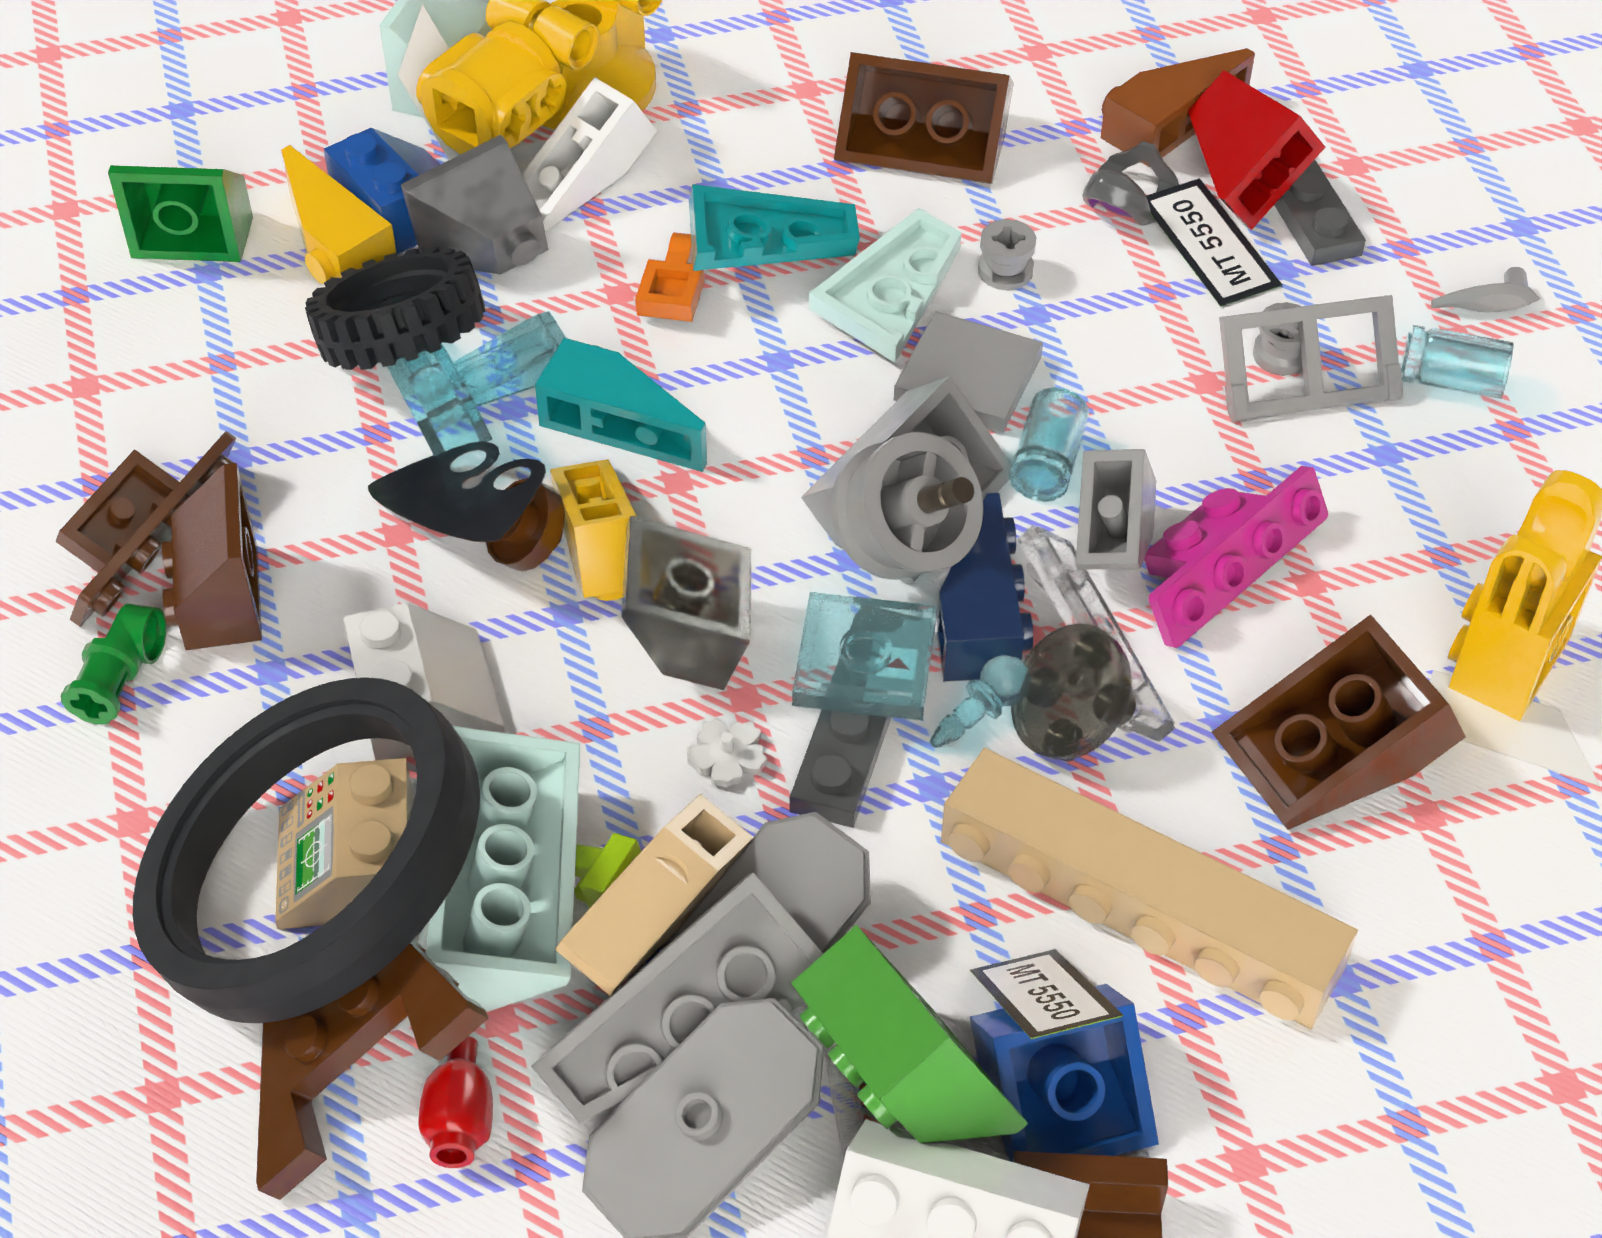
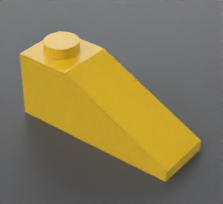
[281,145,396,284]
[550,459,646,601]

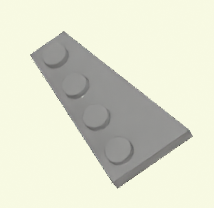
[531,872,823,1123]

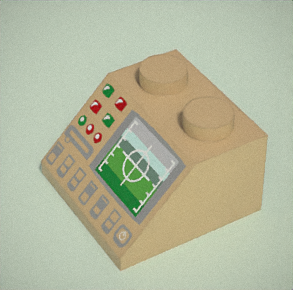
[275,758,415,929]

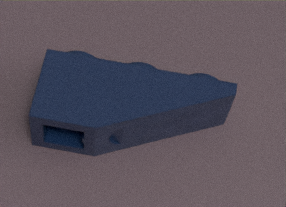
[936,493,1033,682]

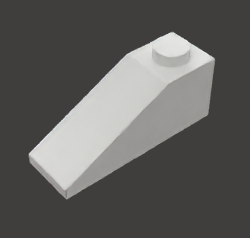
[522,77,658,232]

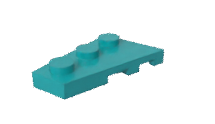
[689,184,860,271]

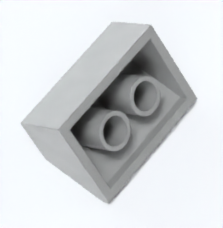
[801,376,1017,584]

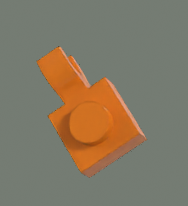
[635,232,705,322]

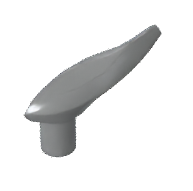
[1431,267,1541,312]

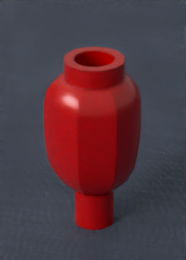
[418,1036,493,1168]

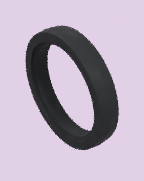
[132,677,480,1023]

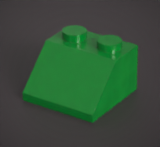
[108,165,253,262]

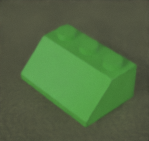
[791,925,1028,1143]

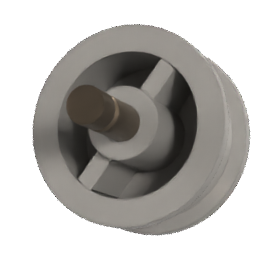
[831,432,983,580]

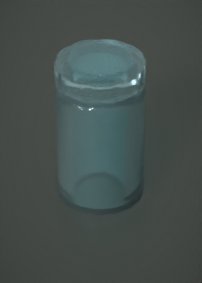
[1401,324,1514,399]
[1009,387,1089,502]

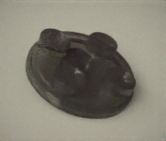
[1011,623,1136,762]

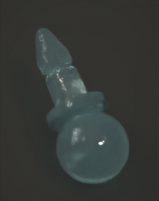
[930,655,1031,748]

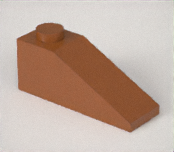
[1100,48,1255,167]

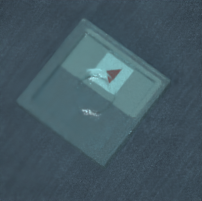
[792,592,937,721]

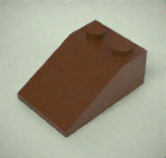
[1212,614,1466,830]

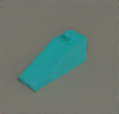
[535,337,707,472]

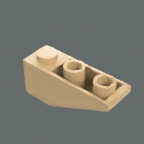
[555,794,754,996]

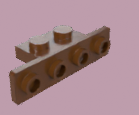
[55,431,236,627]

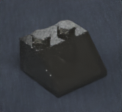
[621,516,752,690]

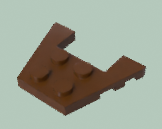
[256,939,489,1200]

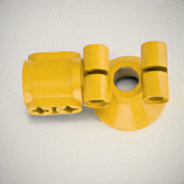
[416,0,663,155]

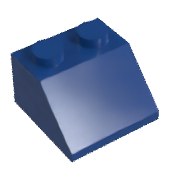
[324,127,440,254]
[970,983,1159,1162]

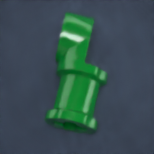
[60,604,166,724]

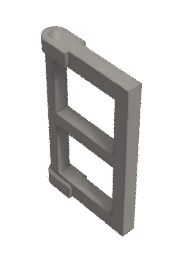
[1219,295,1403,422]

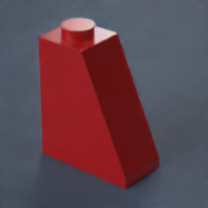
[1188,70,1326,230]

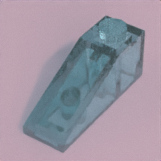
[387,343,492,457]

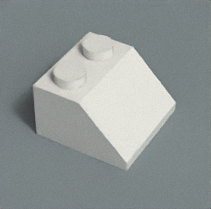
[343,602,505,760]

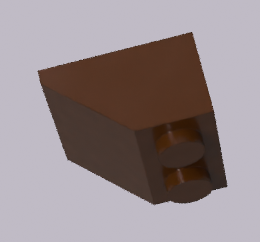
[161,463,262,650]

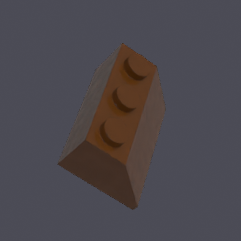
[834,52,1014,184]

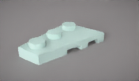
[809,208,962,363]

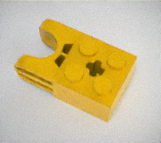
[1447,470,1602,721]

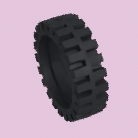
[305,247,485,370]

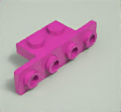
[1144,466,1328,648]

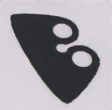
[368,441,546,543]

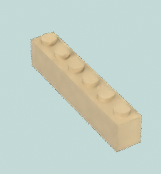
[941,747,1358,1030]

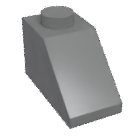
[1075,449,1157,570]

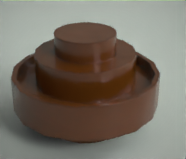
[486,478,565,572]

